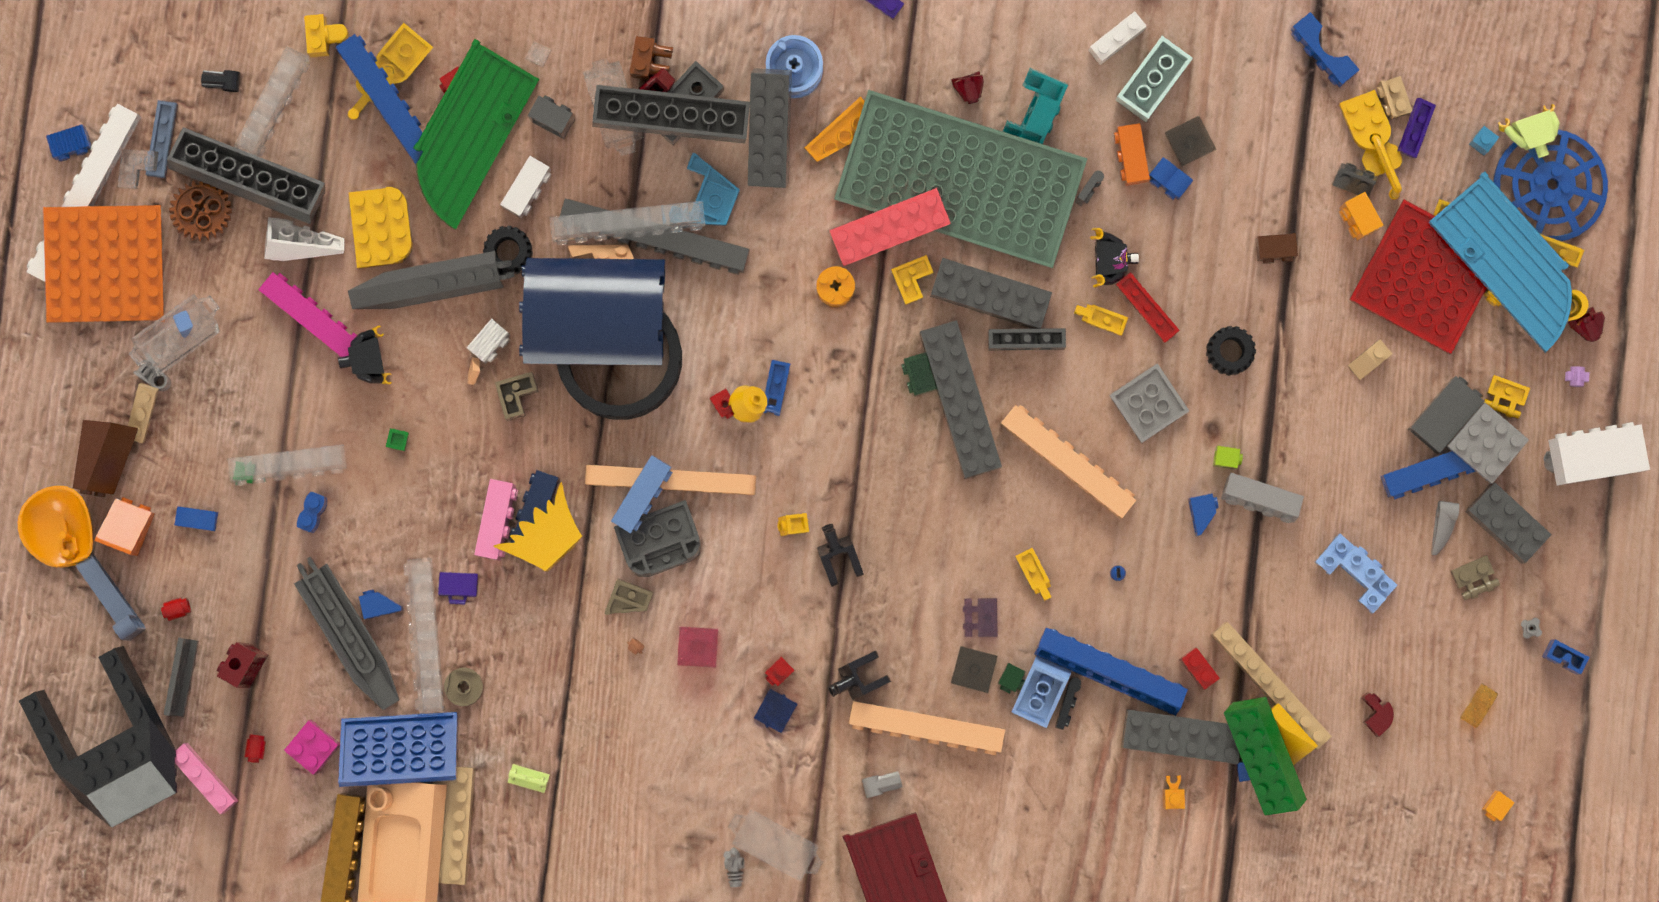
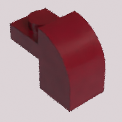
[1361,693,1394,737]

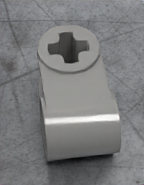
[133,358,171,391]

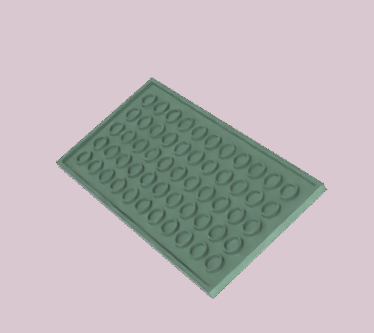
[834,90,1088,268]

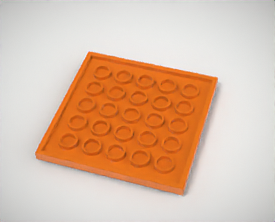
[43,205,164,323]

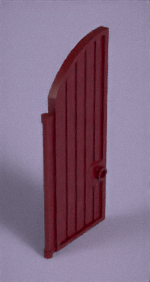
[842,812,947,902]

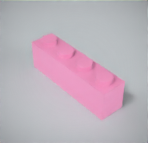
[175,743,238,814]

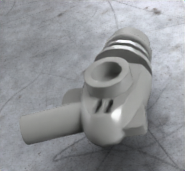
[724,847,745,887]

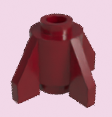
[951,71,984,104]
[1567,307,1605,342]

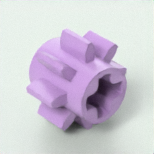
[1565,366,1590,387]

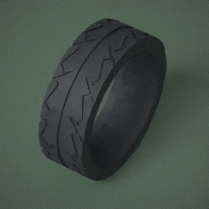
[557,312,682,420]

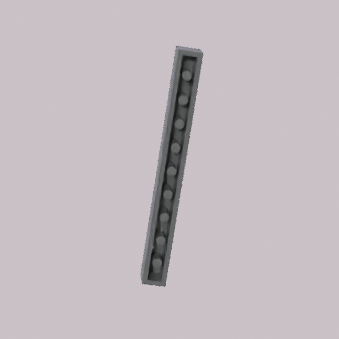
[559,198,750,275]

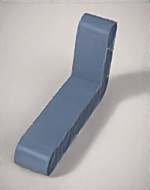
[76,553,146,641]

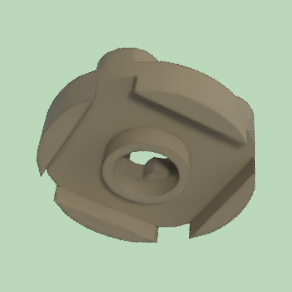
[444,668,483,706]

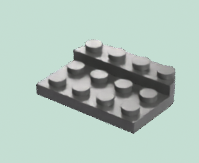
[614,500,701,577]

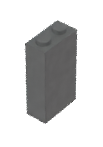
[1408,376,1485,454]

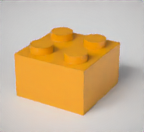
[1339,192,1384,241]

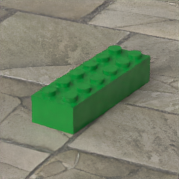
[1224,697,1307,816]

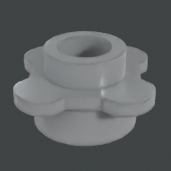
[1521,618,1542,639]

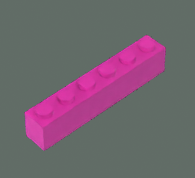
[258,272,357,357]

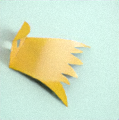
[493,482,582,572]

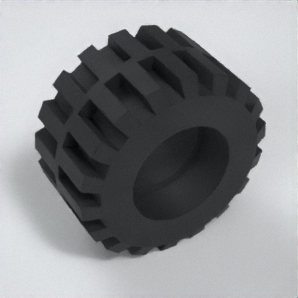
[483,226,533,274]
[1206,326,1256,376]

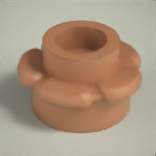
[627,638,645,655]

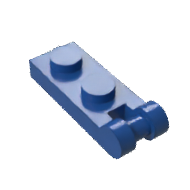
[764,360,791,416]

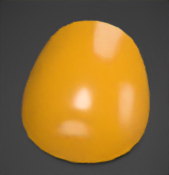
[18,486,93,568]

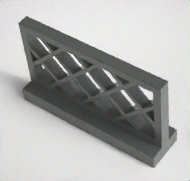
[163,637,199,717]

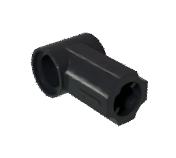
[201,70,241,92]

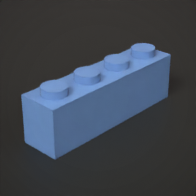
[611,455,673,533]

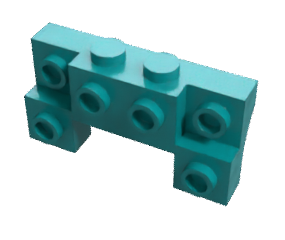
[1002,68,1068,144]

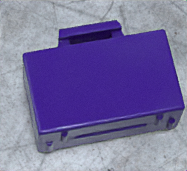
[438,572,478,605]

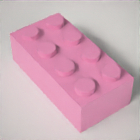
[474,479,518,561]

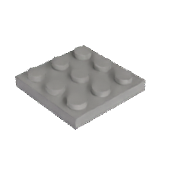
[1109,364,1189,443]
[1447,403,1529,484]

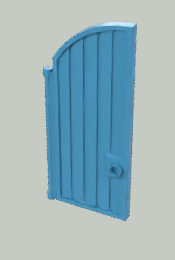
[1428,172,1572,353]

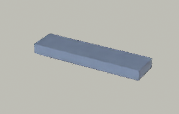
[146,100,178,179]

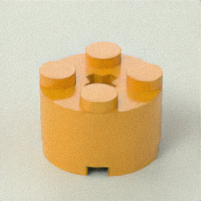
[817,266,855,307]

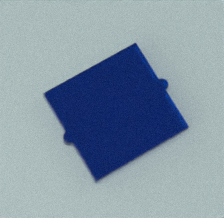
[754,689,797,733]

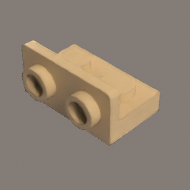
[1377,76,1412,120]

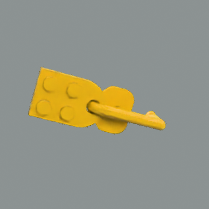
[347,23,433,120]
[1339,90,1402,200]

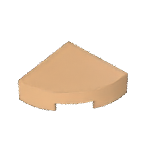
[468,357,480,385]

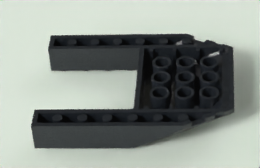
[19,646,177,827]

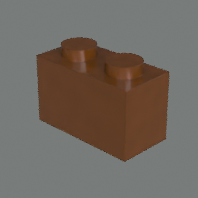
[1256,233,1298,264]

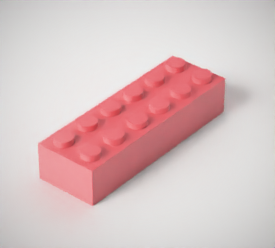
[829,188,951,266]

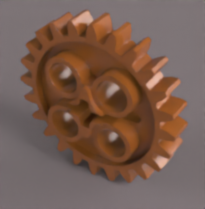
[169,181,232,242]

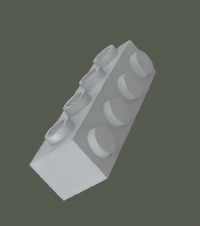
[1221,473,1304,523]

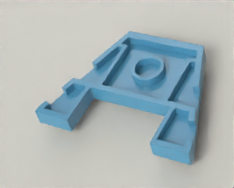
[666,153,740,226]

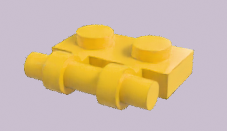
[1484,375,1530,419]

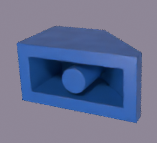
[1188,494,1219,536]
[359,590,404,619]

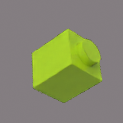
[1213,446,1243,469]

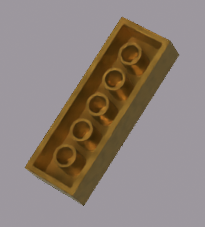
[320,793,366,902]

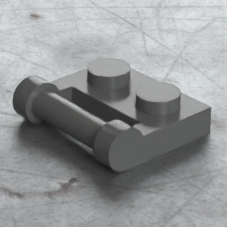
[1075,171,1104,206]

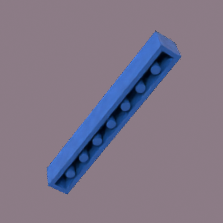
[335,34,423,165]
[1034,628,1188,716]

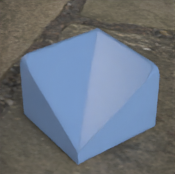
[173,310,193,338]

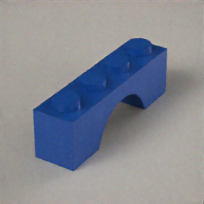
[1291,12,1359,88]

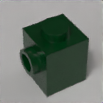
[997,663,1026,694]

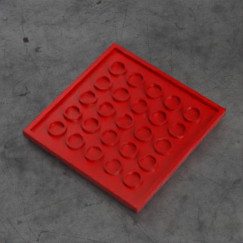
[1349,199,1486,354]

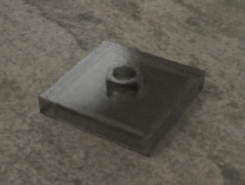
[1165,116,1216,167]
[951,646,998,693]

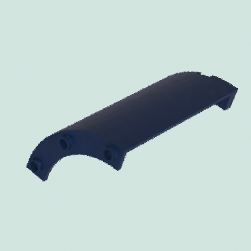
[519,258,666,365]

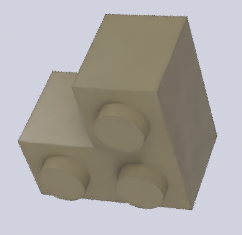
[495,372,539,421]

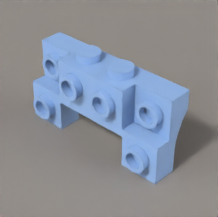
[1315,534,1397,614]

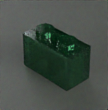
[901,352,937,397]

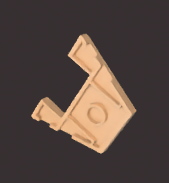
[568,244,634,259]

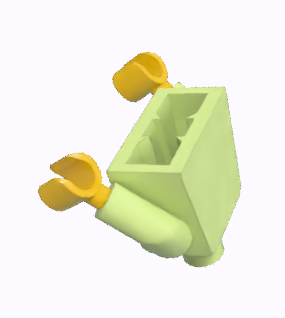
[1498,104,1560,158]

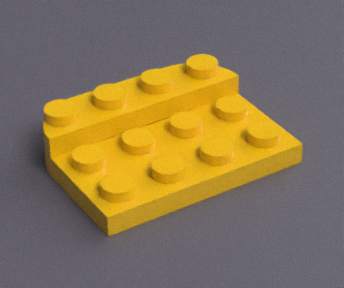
[349,187,413,269]

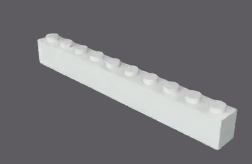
[27,104,141,282]

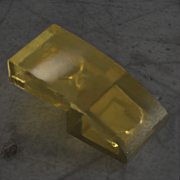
[1460,683,1498,728]

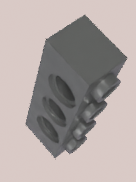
[988,328,1066,351]

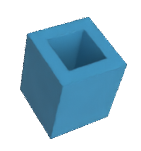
[1469,126,1499,156]

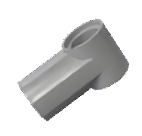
[862,771,902,798]

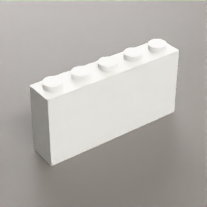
[1548,422,1650,486]

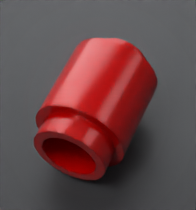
[161,597,191,621]
[244,734,266,763]

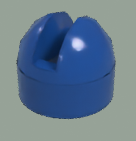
[1110,566,1126,581]

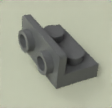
[1332,163,1377,197]

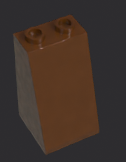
[73,420,138,497]

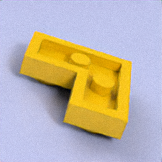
[891,255,934,305]

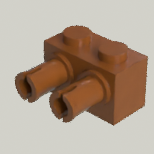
[630,36,673,80]

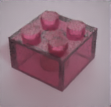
[677,627,719,668]

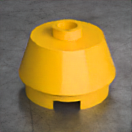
[729,385,767,423]

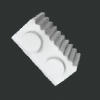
[467,319,510,364]

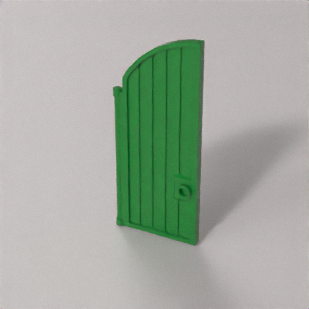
[413,39,539,230]

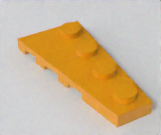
[804,96,865,162]

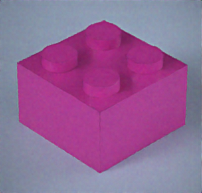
[284,720,340,775]

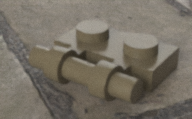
[1451,555,1500,600]

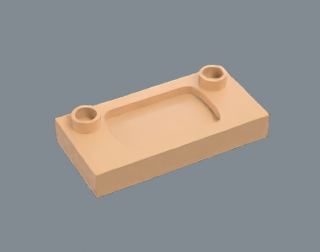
[357,782,447,902]

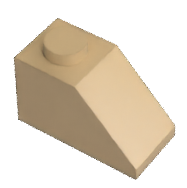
[1348,339,1392,380]

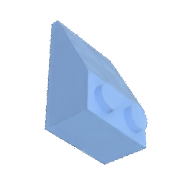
[1012,656,1072,728]

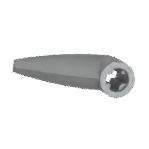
[1431,501,1459,555]

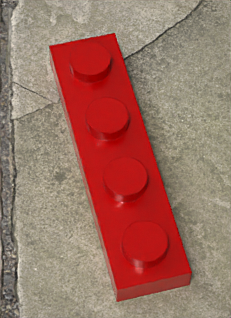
[1116,272,1180,343]

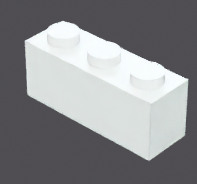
[1088,11,1146,65]
[500,156,551,219]

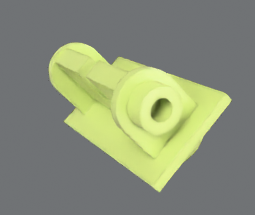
[507,764,550,793]

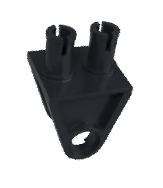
[817,524,864,587]
[828,651,891,700]

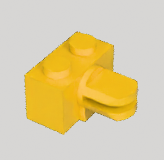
[304,14,349,57]

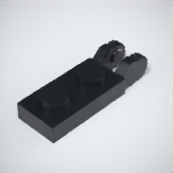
[1055,677,1082,730]

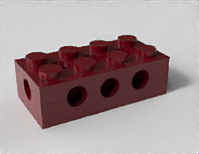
[217,642,269,688]

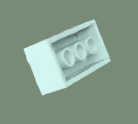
[1116,36,1193,122]

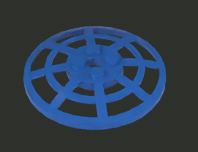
[1493,130,1608,241]

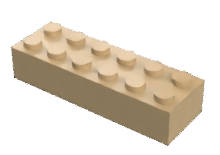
[433,766,475,885]

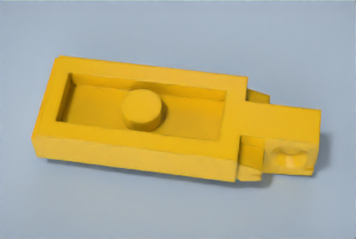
[1074,304,1128,336]
[1015,548,1051,601]

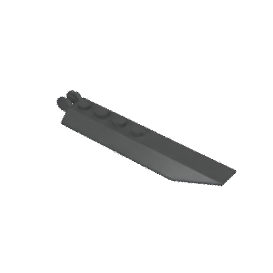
[348,251,515,309]
[294,557,400,710]

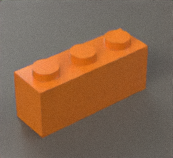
[1114,123,1150,186]

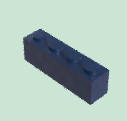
[509,470,560,543]

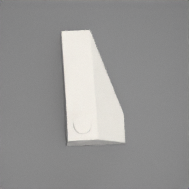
[264,217,344,261]

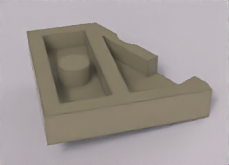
[604,579,654,615]

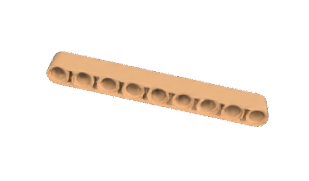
[585,465,756,495]

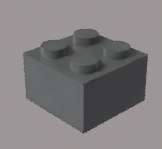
[528,95,575,139]

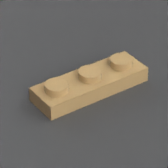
[128,383,159,444]

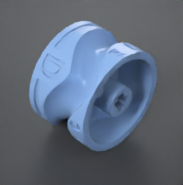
[765,35,823,98]

